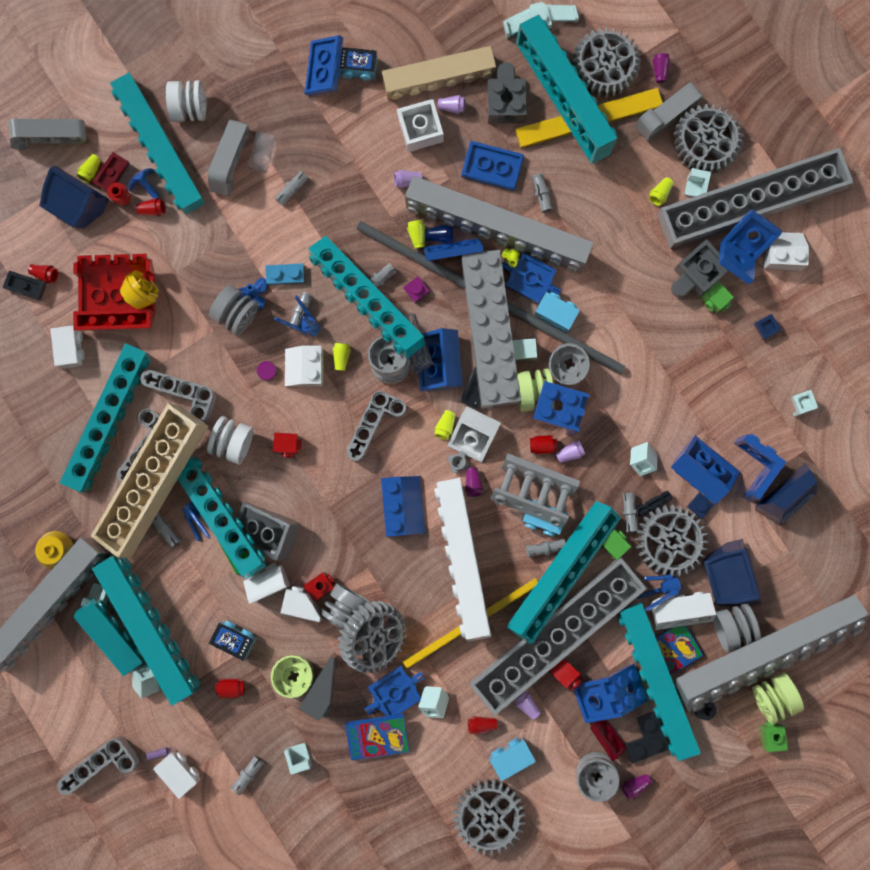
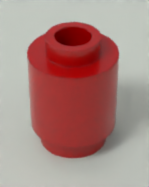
[107,183,131,206]
[530,435,557,455]
[216,678,244,699]

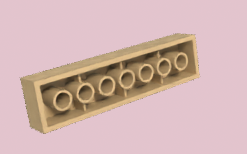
[91,404,208,558]

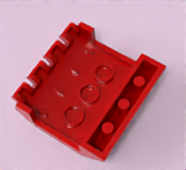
[73,253,156,331]

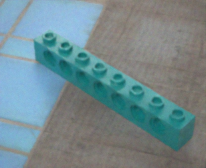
[308,236,425,359]
[59,343,151,493]
[178,455,267,579]

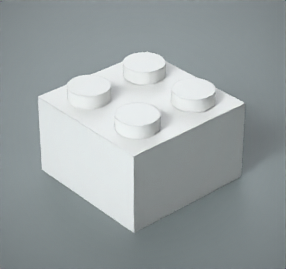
[397,99,444,152]

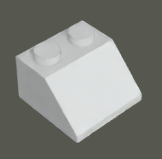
[764,232,809,271]
[285,346,324,387]
[447,406,501,463]
[243,563,291,604]
[281,586,324,622]

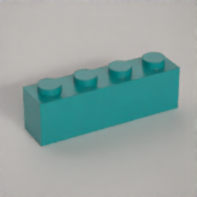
[74,597,144,677]

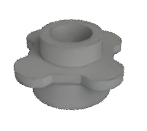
[447,452,469,473]

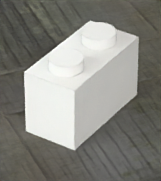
[50,325,85,369]
[153,749,201,799]

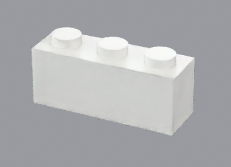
[651,592,716,630]

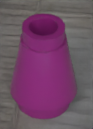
[652,53,671,83]
[465,468,484,497]
[621,774,652,800]

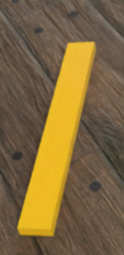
[515,88,663,148]
[403,578,538,668]

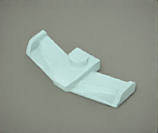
[502,2,579,39]

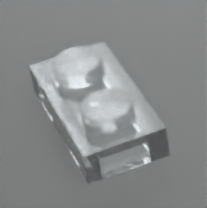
[248,131,276,173]

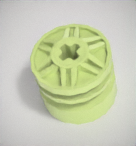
[517,368,555,412]
[271,655,316,698]
[752,672,804,725]

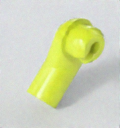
[501,248,519,267]

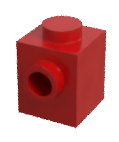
[273,432,302,458]
[303,572,335,602]
[550,658,582,692]

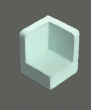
[684,168,711,197]
[513,338,537,362]
[791,390,818,416]
[630,442,658,476]
[81,583,109,606]
[132,664,159,699]
[418,687,449,718]
[284,743,312,775]

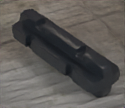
[636,491,673,516]

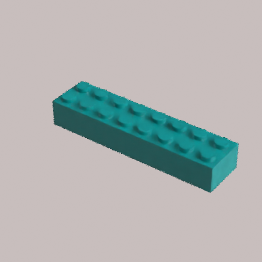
[516,14,617,165]
[92,556,200,706]

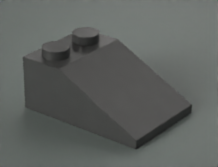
[232,502,301,561]
[299,653,337,721]

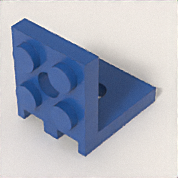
[719,209,782,284]
[533,381,590,436]
[734,434,786,501]
[574,664,648,723]

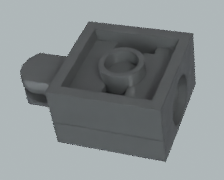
[487,62,526,124]
[671,239,729,298]

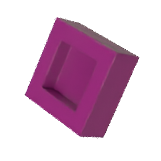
[403,277,430,303]

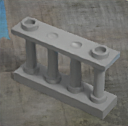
[490,453,580,528]

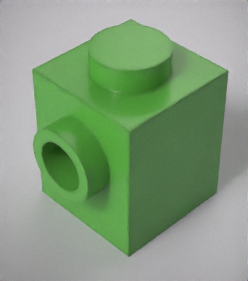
[700,281,734,314]
[601,530,631,560]
[760,721,788,752]

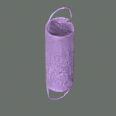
[142,747,173,761]

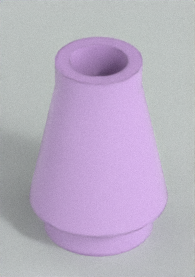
[438,95,466,114]
[394,170,422,189]
[556,441,586,463]
[513,691,541,720]

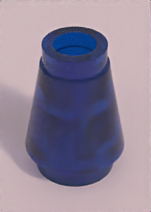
[425,224,453,243]

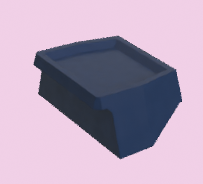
[39,166,109,229]
[755,463,819,525]
[704,539,762,607]

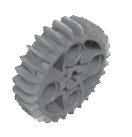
[572,27,641,97]
[673,104,744,173]
[635,505,708,576]
[337,601,407,674]
[453,779,526,856]

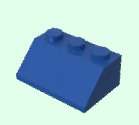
[417,328,463,392]
[671,435,740,504]
[381,476,425,537]

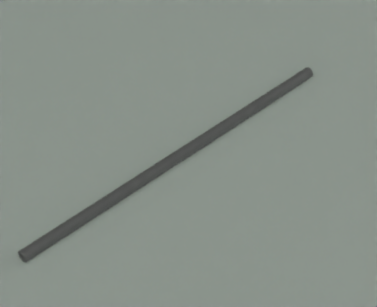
[357,221,625,374]

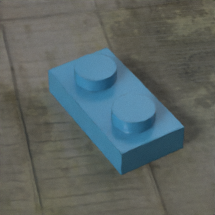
[265,263,305,285]

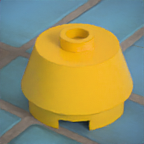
[120,270,159,309]
[35,531,74,570]

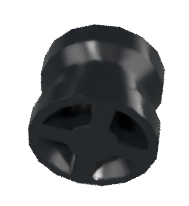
[693,701,717,720]

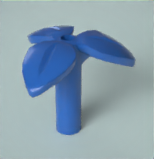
[129,168,160,199]
[239,277,267,310]

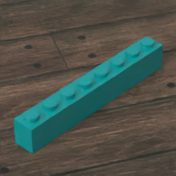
[110,72,205,214]
[506,501,621,645]
[617,601,701,761]

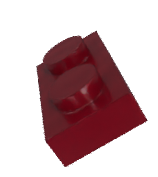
[92,151,130,192]
[590,720,627,761]

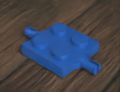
[502,253,561,304]
[365,665,425,716]

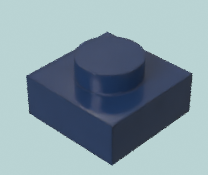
[754,314,781,340]
[686,492,714,519]

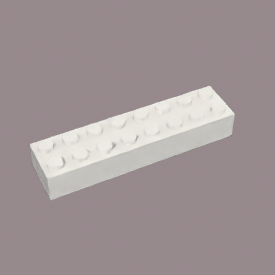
[434,478,491,642]

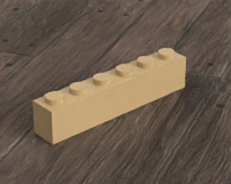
[382,46,496,100]

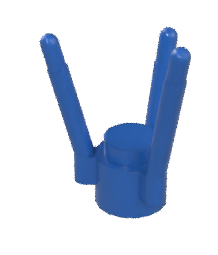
[274,295,321,337]
[182,501,225,541]
[637,574,681,611]

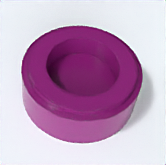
[257,361,276,381]

